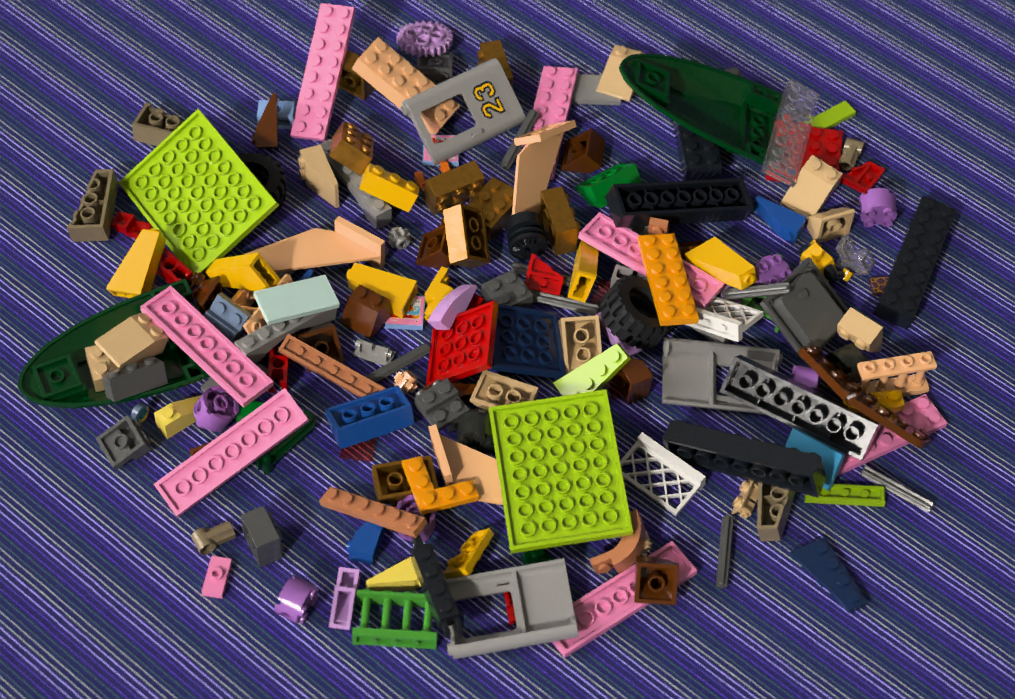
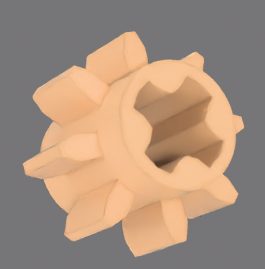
[394,370,418,394]

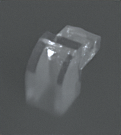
[836,236,875,275]

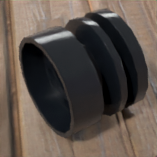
[505,211,548,260]

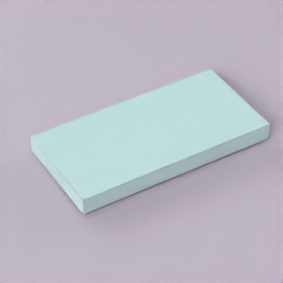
[254,275,340,325]

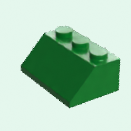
[574,163,643,208]

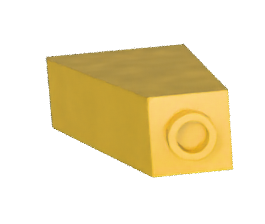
[106,228,166,299]
[685,237,757,290]
[567,240,599,303]
[206,252,281,291]
[346,262,418,319]

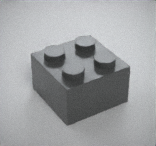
[481,269,533,309]
[241,506,284,568]

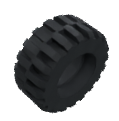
[238,152,287,220]
[600,275,673,349]

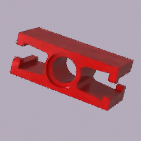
[156,247,193,286]
[267,344,290,393]

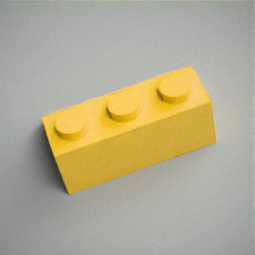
[359,163,420,213]

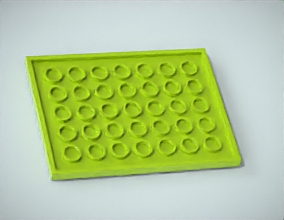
[118,109,279,275]
[488,389,633,554]

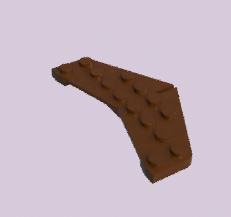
[798,345,933,449]

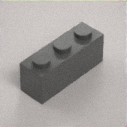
[102,357,168,402]

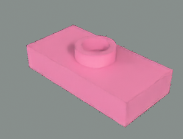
[202,556,232,599]

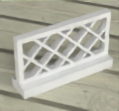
[685,297,763,342]
[620,432,706,516]

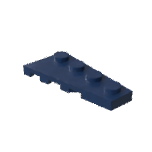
[789,537,868,613]

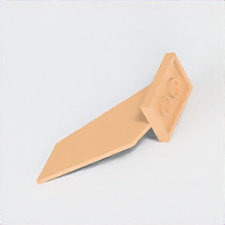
[512,120,576,215]
[245,216,385,273]
[428,424,503,505]

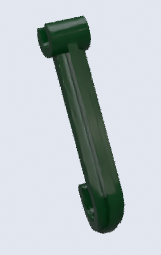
[257,411,316,475]

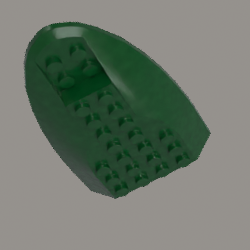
[619,53,782,170]
[18,278,210,409]

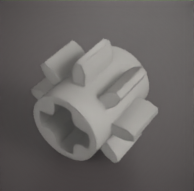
[388,227,411,249]

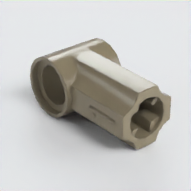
[839,137,865,172]
[191,521,236,555]

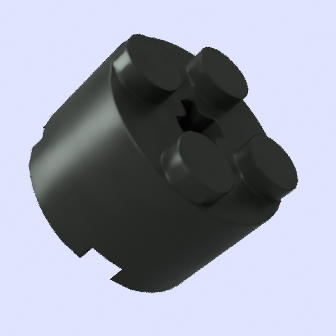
[825,343,869,382]
[457,411,495,453]

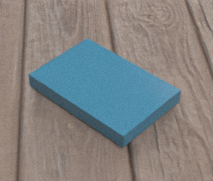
[785,427,846,491]

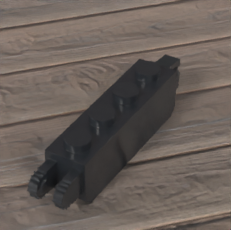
[410,534,463,639]

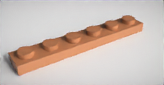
[278,334,386,398]
[319,486,427,538]

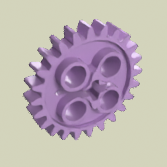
[397,20,453,58]

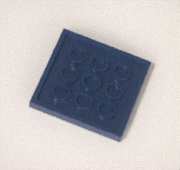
[487,302,566,379]

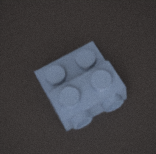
[203,293,252,344]

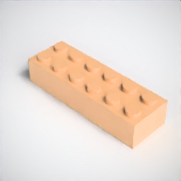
[352,37,460,135]

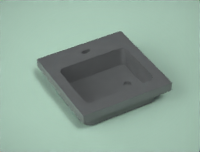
[759,257,849,363]

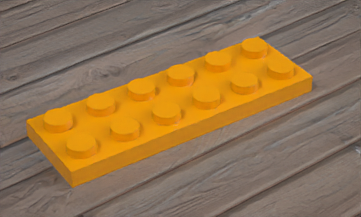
[637,233,699,326]

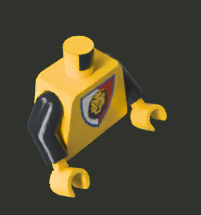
[799,239,854,283]

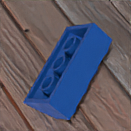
[324,385,414,449]

